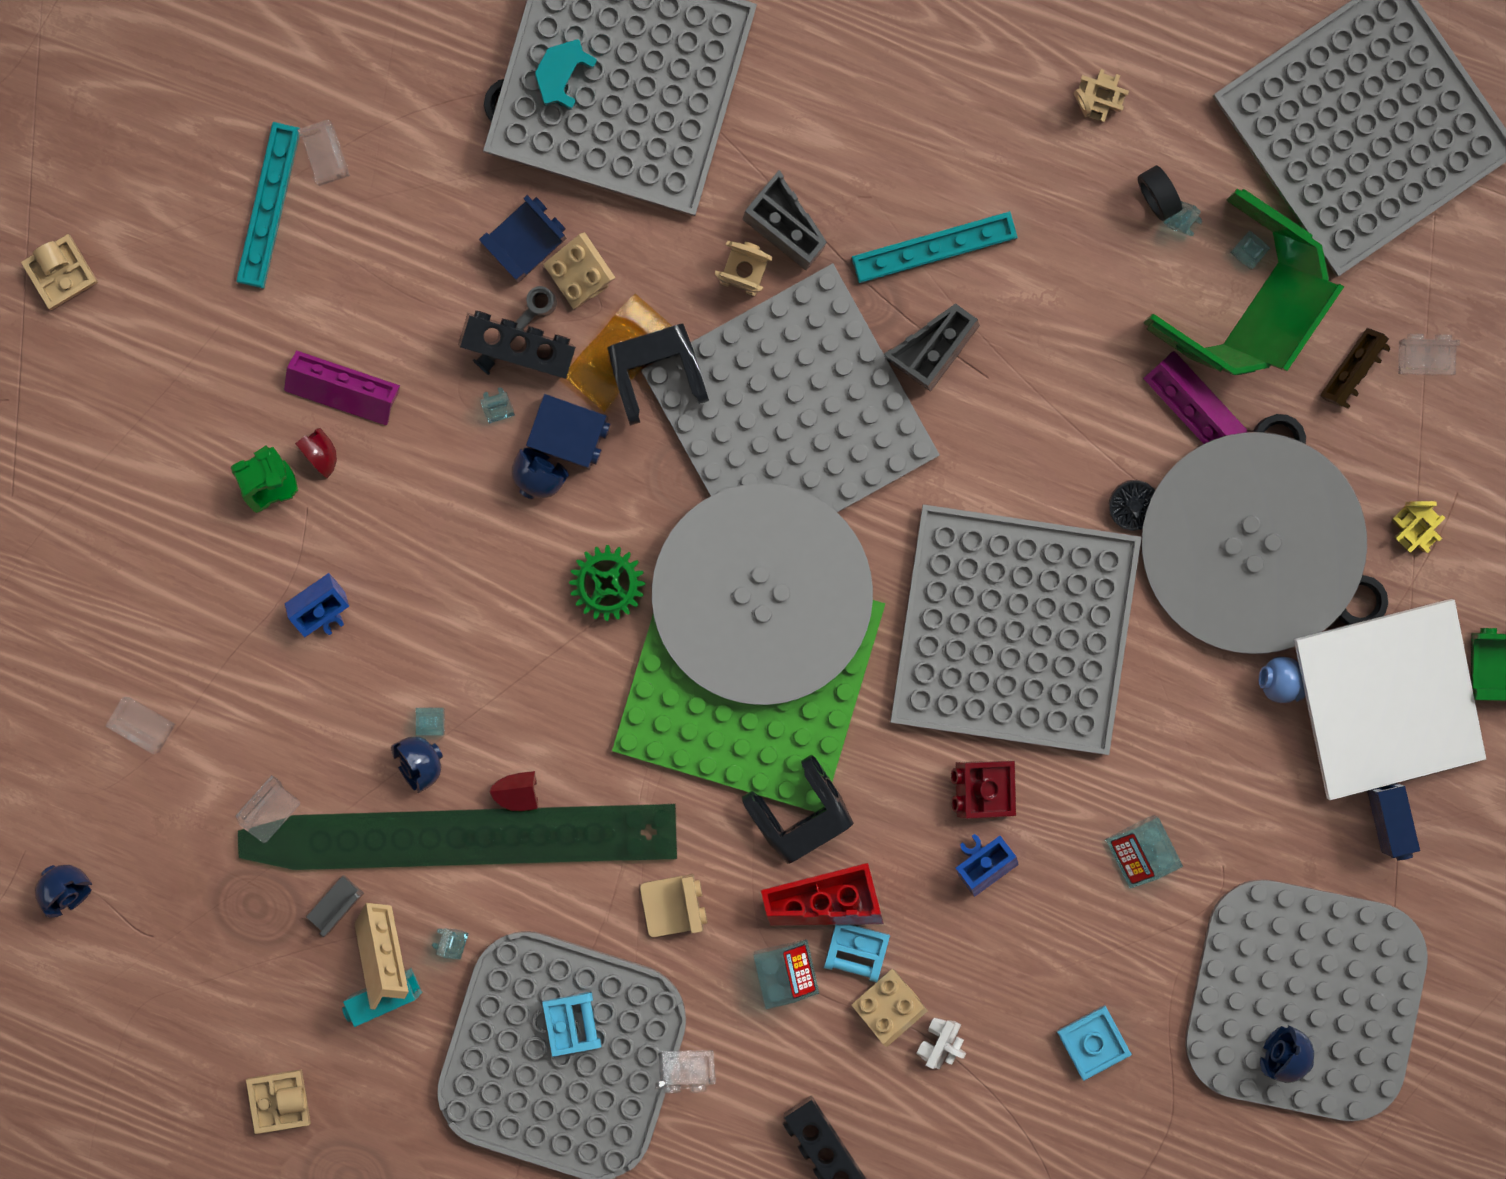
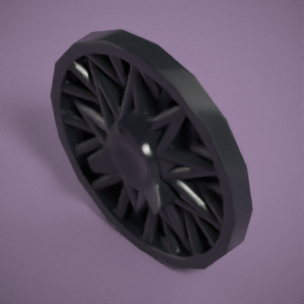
[1108,479,1155,531]

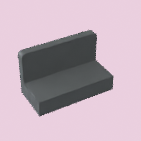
[306,875,364,937]

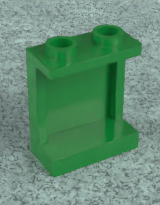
[1471,628,1506,701]

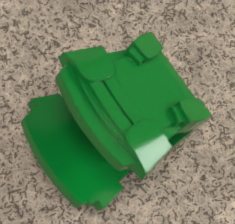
[231,445,298,513]

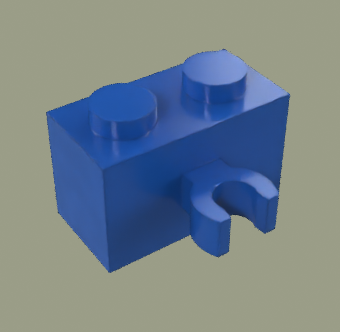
[284,573,349,638]
[956,834,1019,897]

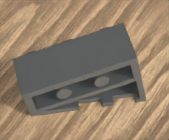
[742,170,827,271]
[884,303,980,392]

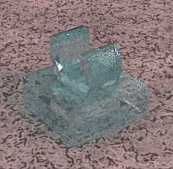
[1164,201,1202,236]
[1230,230,1270,270]
[480,387,515,424]
[416,708,445,735]
[432,928,469,959]

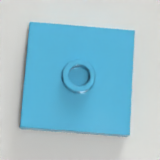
[1057,1005,1132,1081]

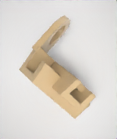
[1073,69,1129,122]

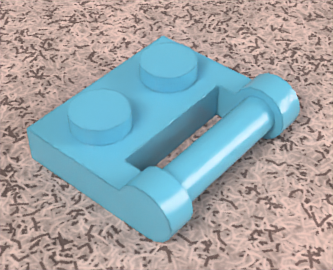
[824,925,890,983]
[542,992,602,1057]

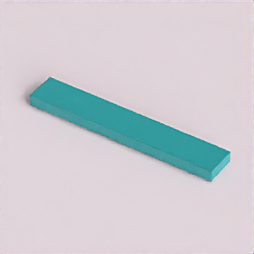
[236,122,301,289]
[851,211,1018,284]

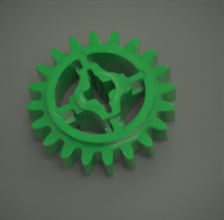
[569,545,646,621]

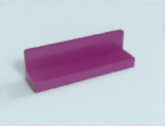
[284,350,400,425]
[1143,351,1247,444]

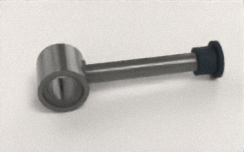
[472,286,557,375]

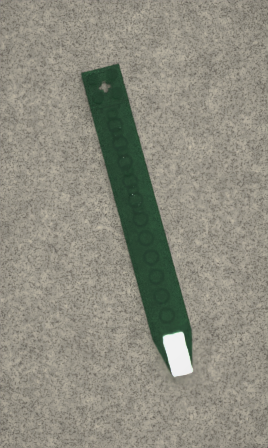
[238,803,677,870]

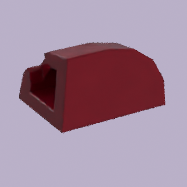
[295,428,337,479]
[489,771,538,811]

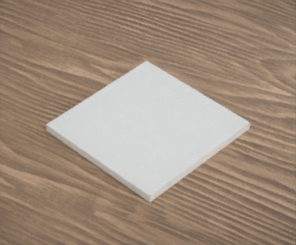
[1294,599,1486,800]

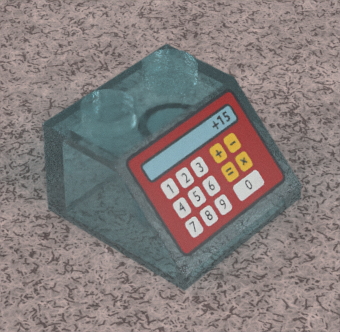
[1105,815,1183,889]
[753,939,819,1009]

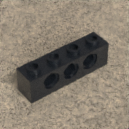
[458,310,576,379]
[783,1095,866,1179]

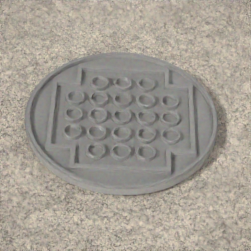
[1142,432,1367,654]
[652,484,873,705]

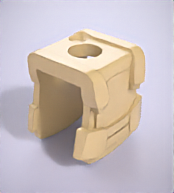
[715,241,772,296]

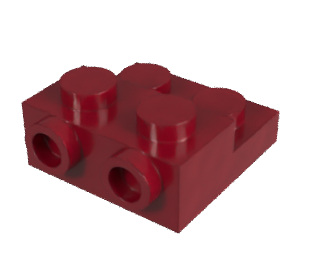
[951,760,1016,819]

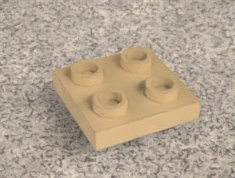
[543,232,615,310]
[21,234,98,310]
[852,969,928,1047]
[246,1069,311,1134]

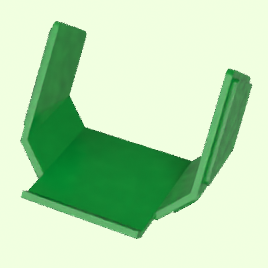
[1144,189,1344,375]

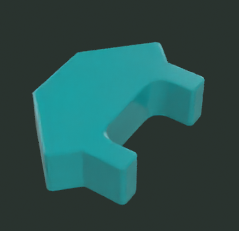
[535,39,597,110]

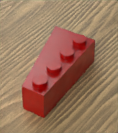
[761,863,884,926]

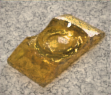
[566,294,672,412]

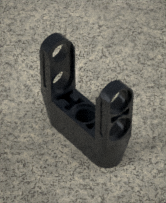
[607,323,709,426]
[742,755,854,864]

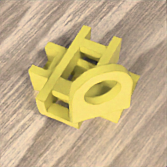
[1392,501,1445,553]

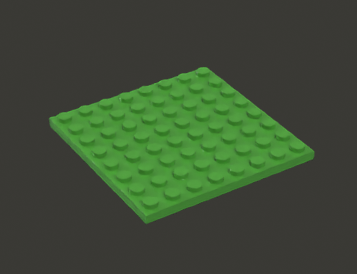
[612,600,885,812]

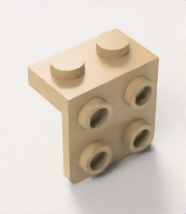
[640,874,707,937]

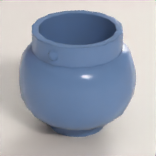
[1259,657,1305,703]

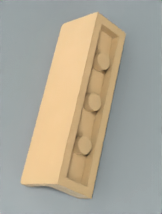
[355,903,409,1010]

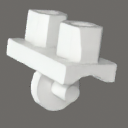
[917,1018,966,1069]

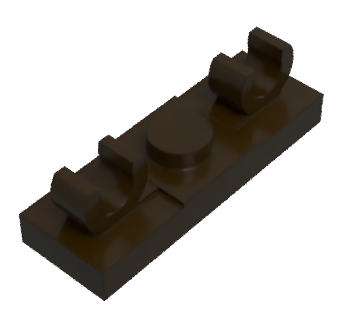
[1320,328,1390,409]

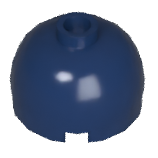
[512,448,569,499]
[391,737,443,793]
[35,865,92,918]
[1260,1026,1314,1083]

